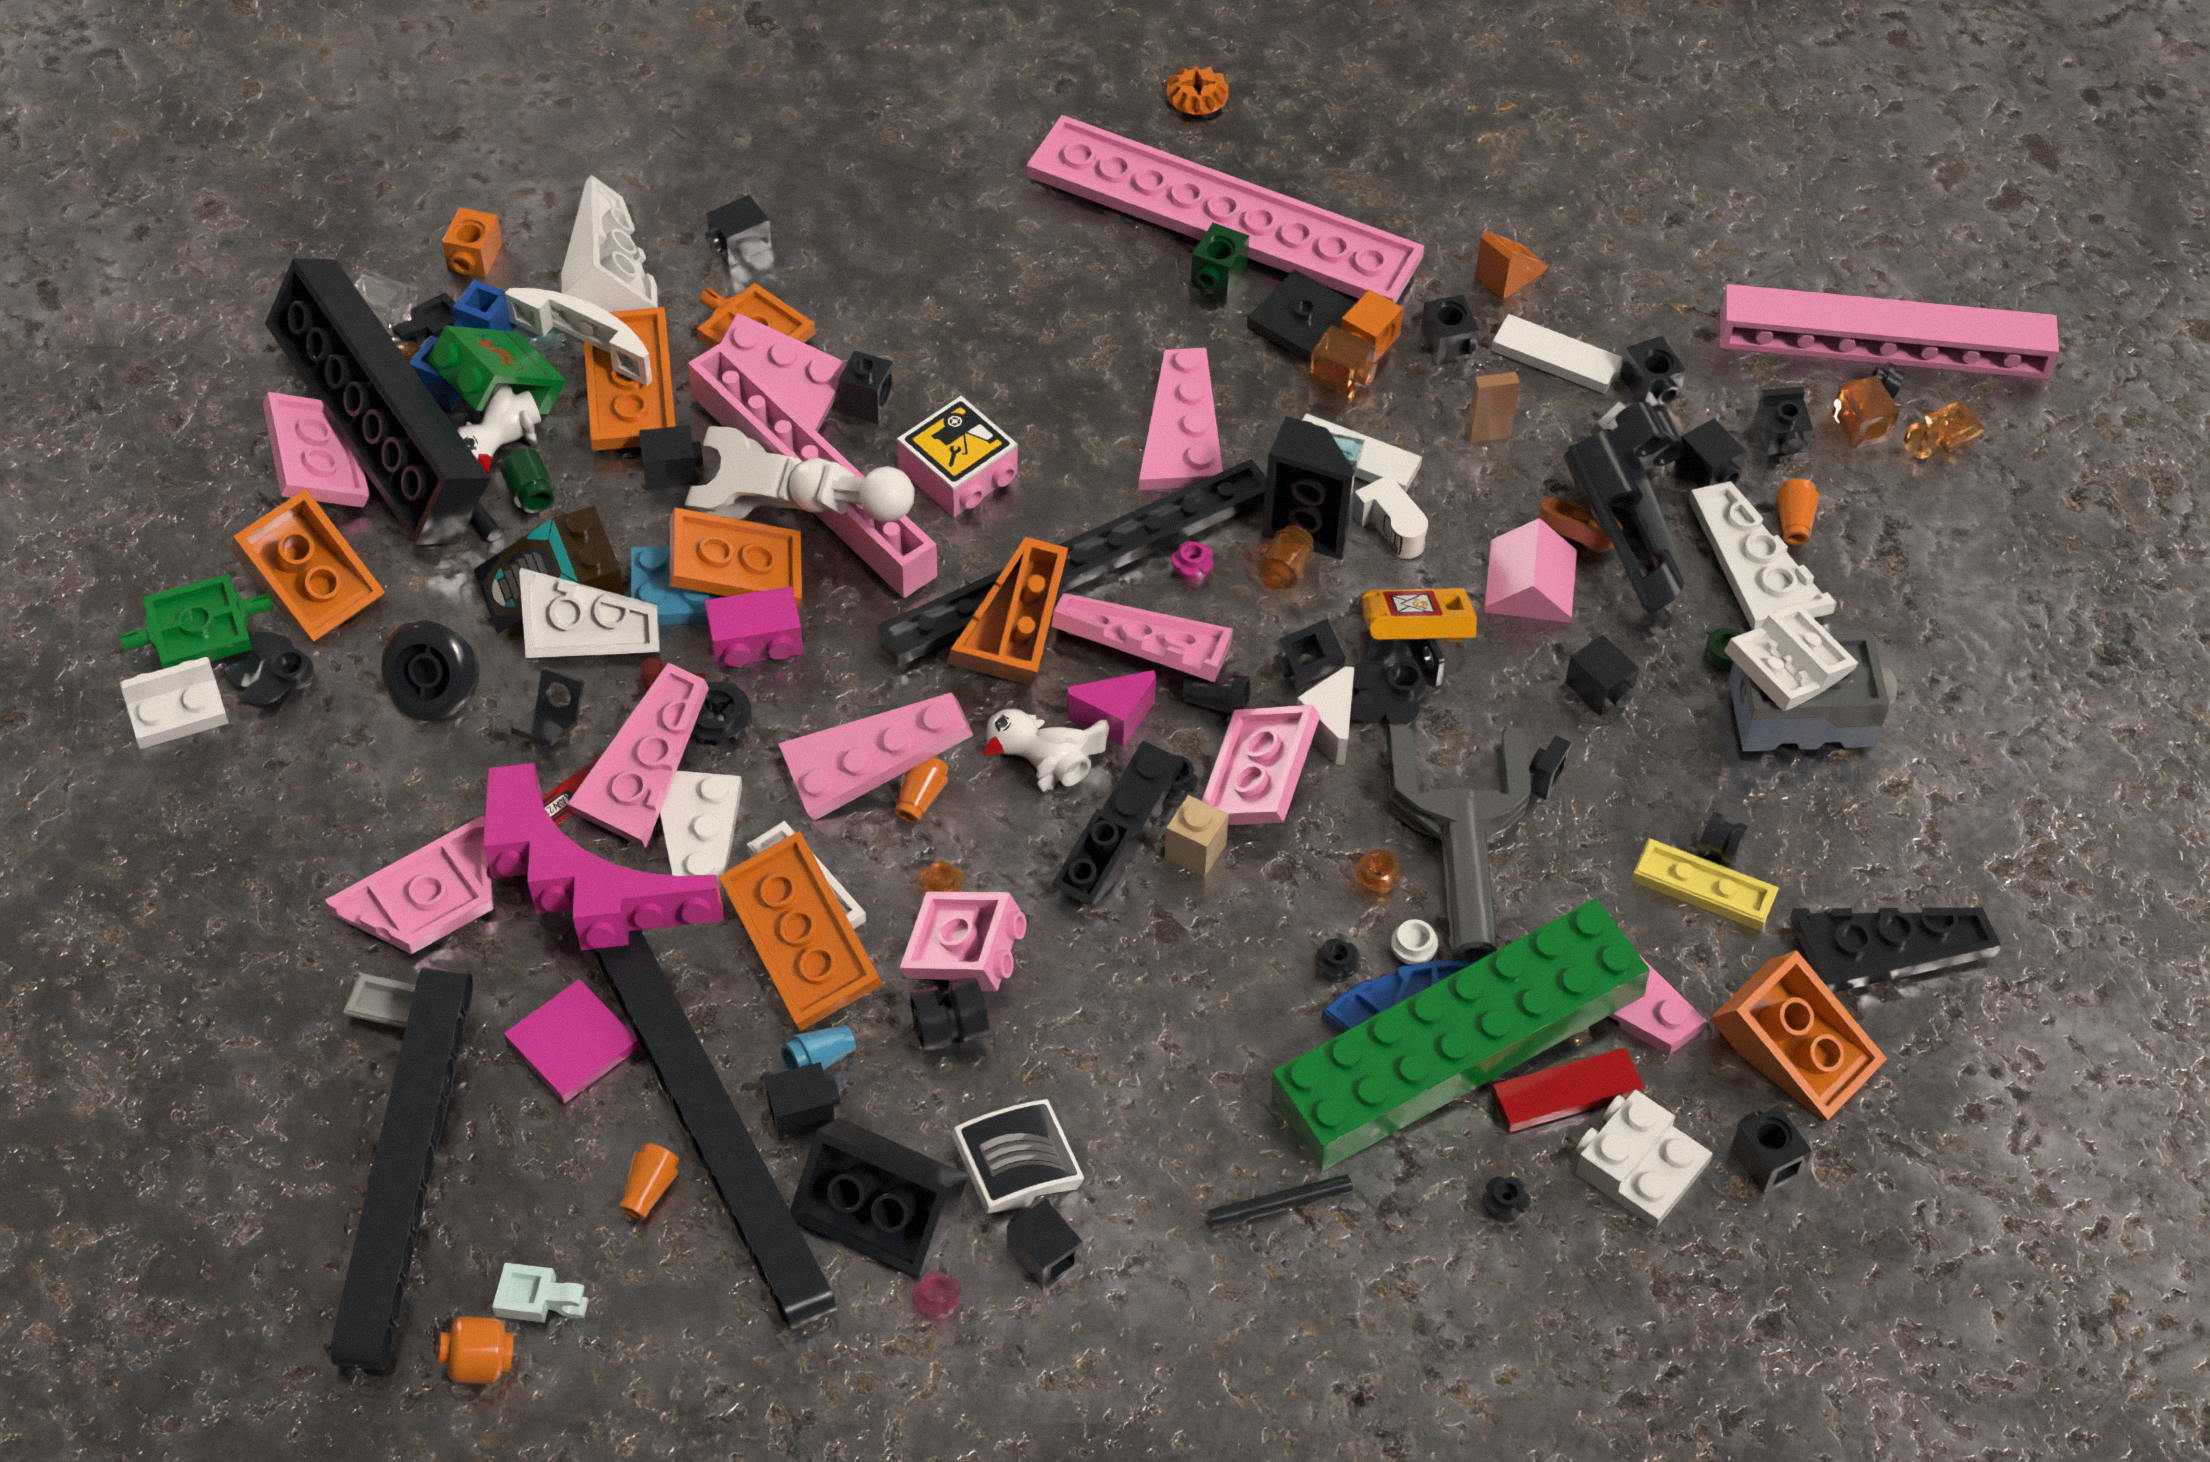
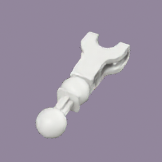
[684,426,915,523]

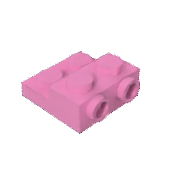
[900,892,1026,991]

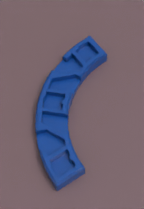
[1321,960,1477,1034]

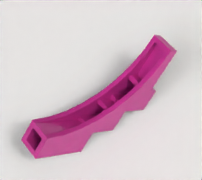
[483,763,723,950]

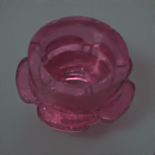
[912,1271,961,1320]

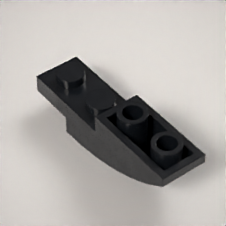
[1052,740,1183,907]

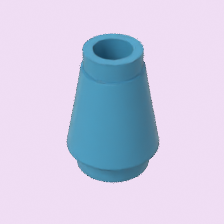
[781,1025,856,1071]

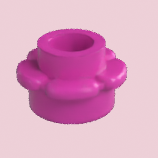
[1171,542,1214,582]

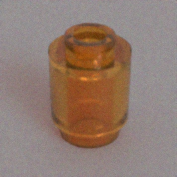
[1258,525,1314,589]

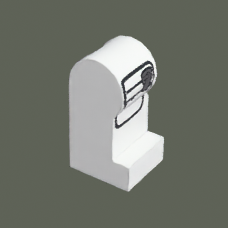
[1352,474,1428,559]

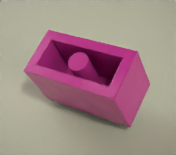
[705,586,803,668]

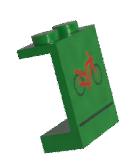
[427,325,567,415]

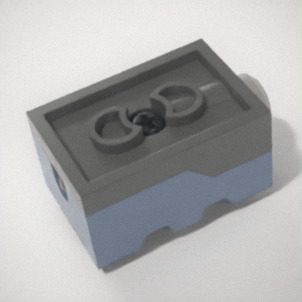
[1729,633,1897,751]

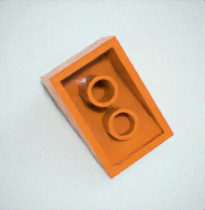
[230,489,385,643]
[1710,950,1887,1121]

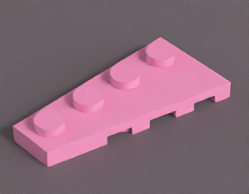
[1138,348,1223,490]
[568,663,709,848]
[778,692,973,821]

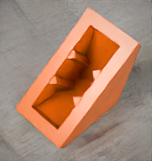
[1475,231,1548,300]

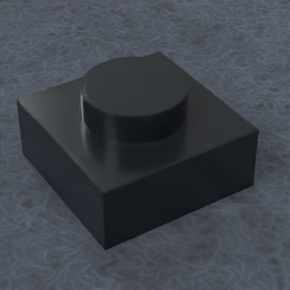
[1529,735,1571,800]

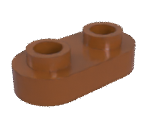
[1537,496,1622,552]

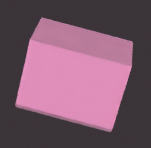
[1484,518,1577,623]

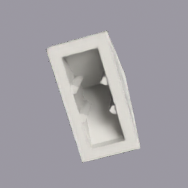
[1297,666,1354,765]

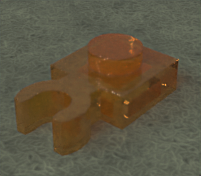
[1903,400,1985,459]

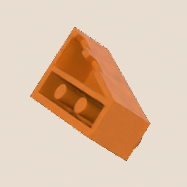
[946,537,1068,686]

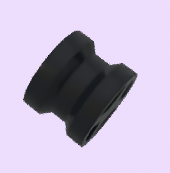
[1696,812,1749,868]

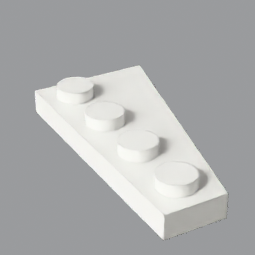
[1689,481,1837,630]

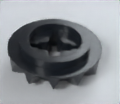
[691,682,751,745]

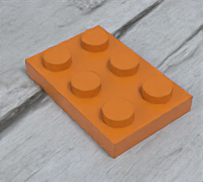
[669,507,802,607]

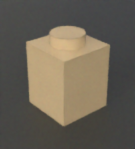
[1164,795,1229,877]

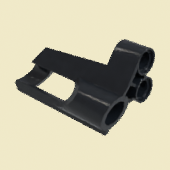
[1563,401,1684,615]

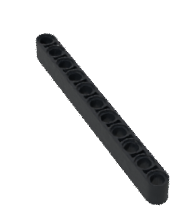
[590,930,837,1332]

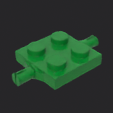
[119,573,274,669]

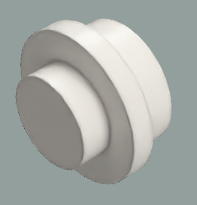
[1391,919,1438,965]

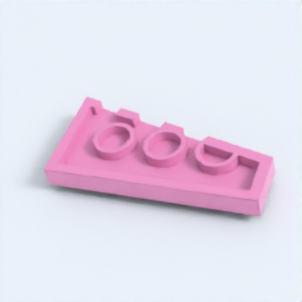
[1051,593,1233,682]

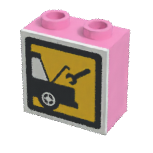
[897,396,1018,518]

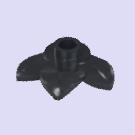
[224,632,314,706]
[1350,660,1426,726]

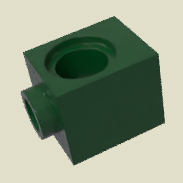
[1191,222,1250,295]

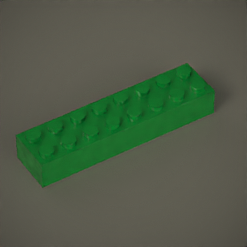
[1272,898,1650,1172]

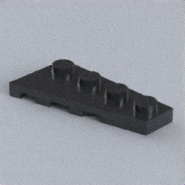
[1790,907,2001,993]

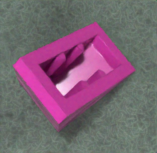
[1067,670,1156,747]

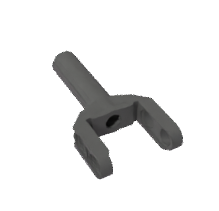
[1386,724,1531,961]

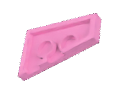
[722,313,846,433]

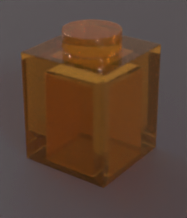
[1309,325,1377,398]
[1832,375,1900,449]

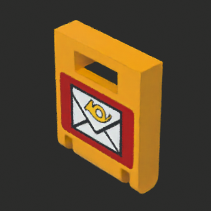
[1360,588,1477,641]

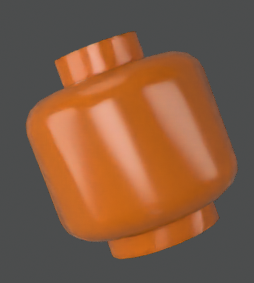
[437,1316,514,1385]

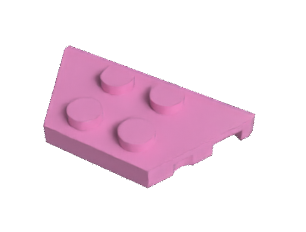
[325,815,494,954]

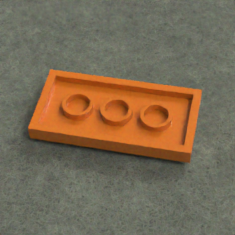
[584,307,676,451]
[718,830,884,1031]

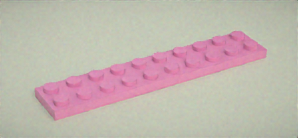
[1026,115,1425,303]

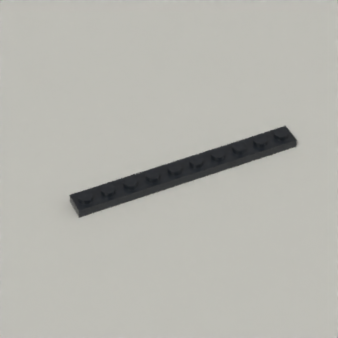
[877,459,1266,666]

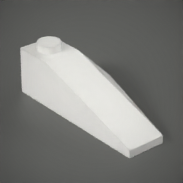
[561,175,658,312]

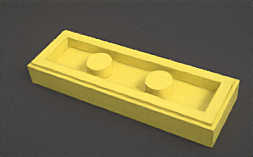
[1631,838,1779,931]

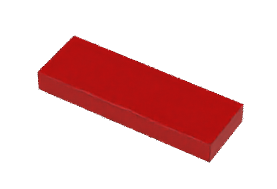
[1491,1047,1644,1133]

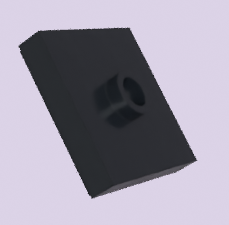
[1247,269,1356,364]

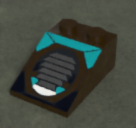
[473,506,624,639]

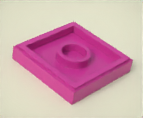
[503,979,640,1104]

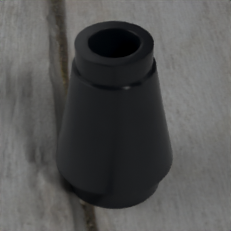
[1183,671,1251,715]

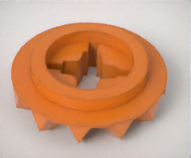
[1166,64,1229,115]

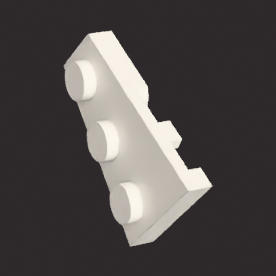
[519,568,660,658]
[660,771,742,899]

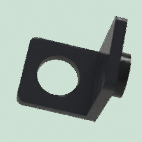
[1367,637,1445,686]
[511,667,584,747]

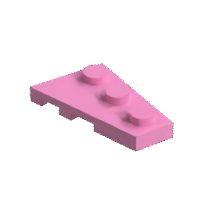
[1609,956,1706,1055]

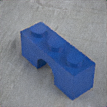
[409,279,516,411]

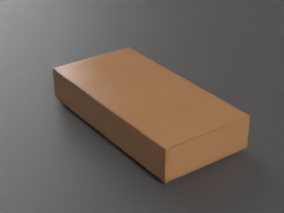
[1466,372,1520,443]

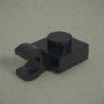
[392,292,456,356]

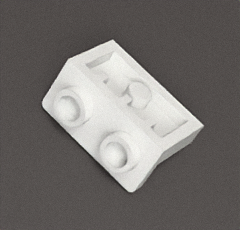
[120,657,229,749]

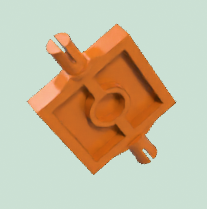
[697,282,815,348]

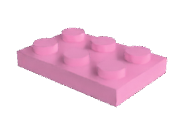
[263,392,369,508]
[1202,705,1320,825]

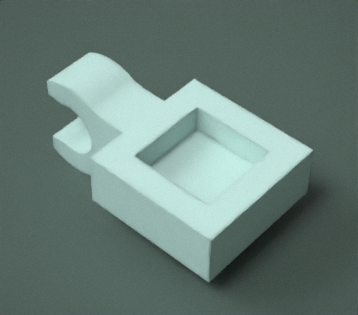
[492,1263,589,1323]

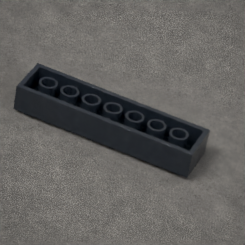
[265,258,490,545]

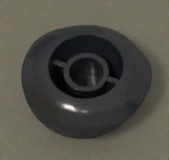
[381,620,480,721]

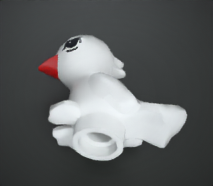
[457,383,541,474]
[983,709,1109,792]

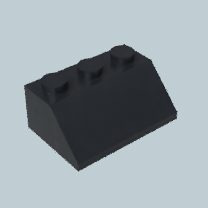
[1261,416,1355,560]
[790,1117,969,1277]

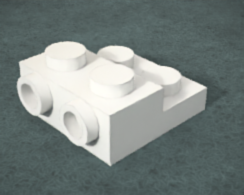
[1576,1089,1713,1229]

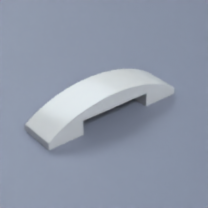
[505,288,652,386]

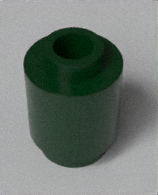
[500,449,555,513]

